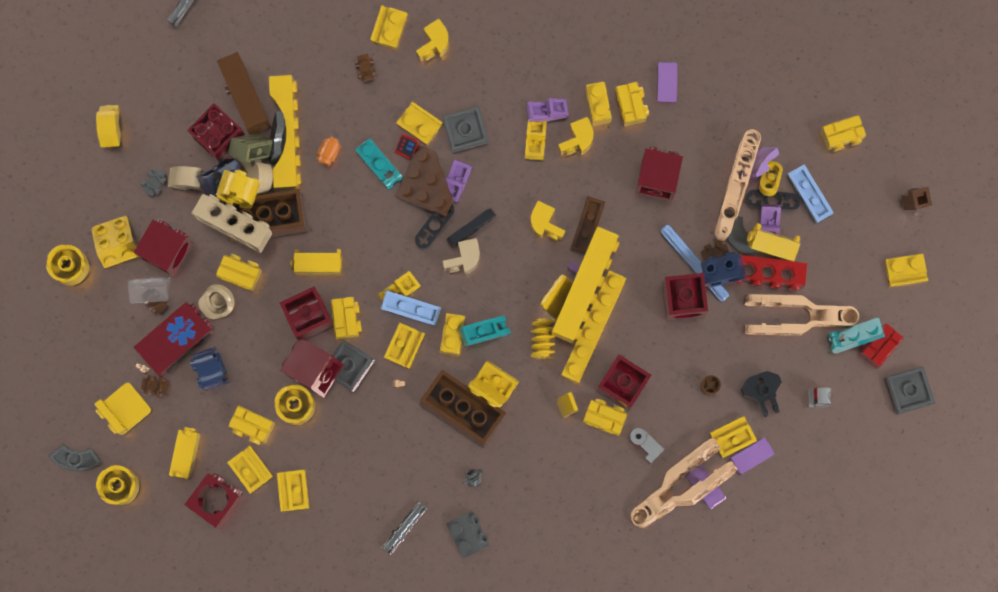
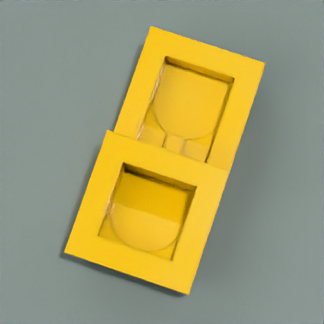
[525,121,547,160]
[377,271,421,302]
[556,392,578,419]

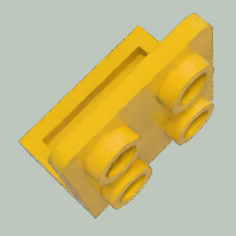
[91,216,138,268]
[540,274,591,321]
[468,360,520,408]
[94,383,151,435]

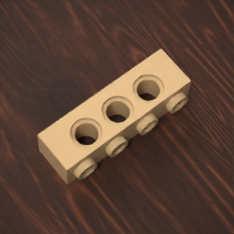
[191,194,272,253]

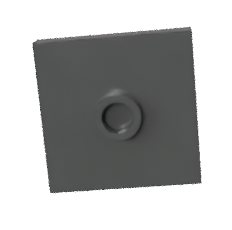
[442,106,489,153]
[332,339,375,392]
[885,366,935,414]

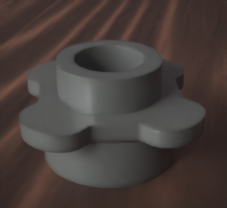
[462,469,483,487]

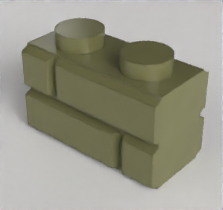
[229,133,273,163]

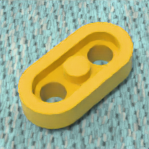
[759,161,783,196]

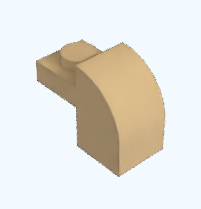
[241,159,273,196]
[168,166,206,191]
[443,238,480,274]

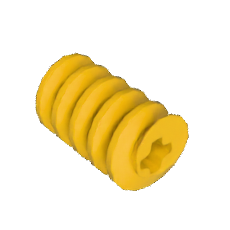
[531,318,555,359]

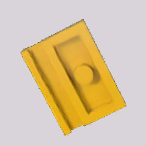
[370,5,408,50]
[396,102,443,146]
[884,254,929,288]
[384,322,425,369]
[709,416,757,459]
[227,446,273,494]
[277,469,310,512]

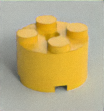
[216,170,261,209]
[46,245,90,286]
[275,385,316,425]
[96,465,139,505]

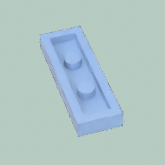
[787,165,834,224]
[380,290,441,326]

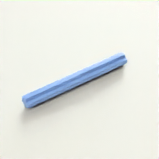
[661,225,729,302]

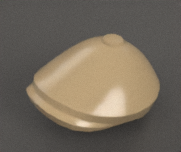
[198,284,235,320]

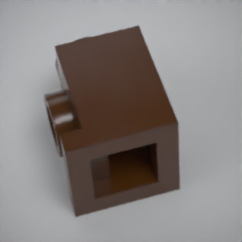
[901,187,932,210]

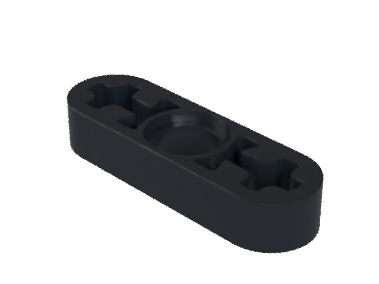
[745,189,801,212]
[415,204,455,250]
[446,208,497,248]

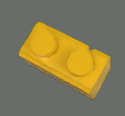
[585,82,612,126]
[615,82,649,127]
[820,115,866,152]
[216,254,262,292]
[331,297,362,340]
[440,313,466,356]
[582,398,627,437]
[228,405,275,445]

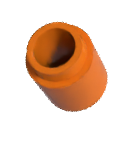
[316,137,341,166]

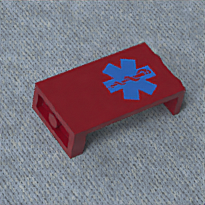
[133,302,214,377]

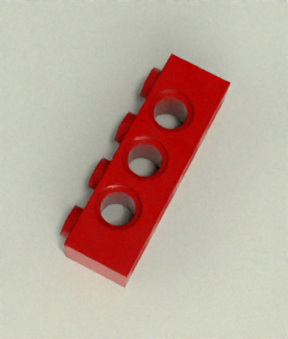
[732,255,808,291]

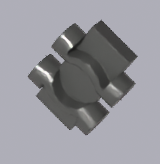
[141,168,167,196]

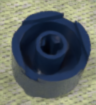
[190,347,229,391]

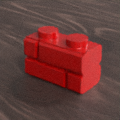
[859,323,904,369]

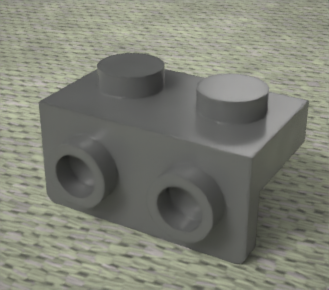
[446,511,490,559]

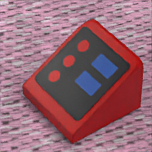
[394,133,420,160]

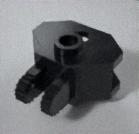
[741,371,782,418]

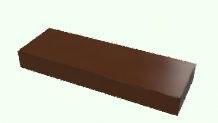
[570,196,605,255]

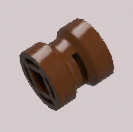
[700,375,721,396]

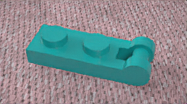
[355,138,403,190]
[459,315,511,347]
[828,317,885,353]

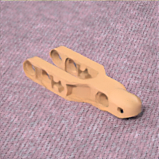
[715,129,761,241]
[744,294,859,336]
[631,438,737,528]

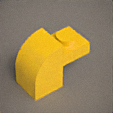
[416,19,449,61]
[96,105,121,147]
[558,117,594,156]
[531,201,565,241]

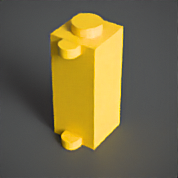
[747,223,800,261]
[290,249,342,275]
[169,427,201,480]

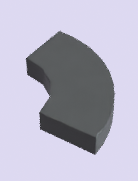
[269,111,285,165]
[724,213,756,257]
[48,444,103,471]

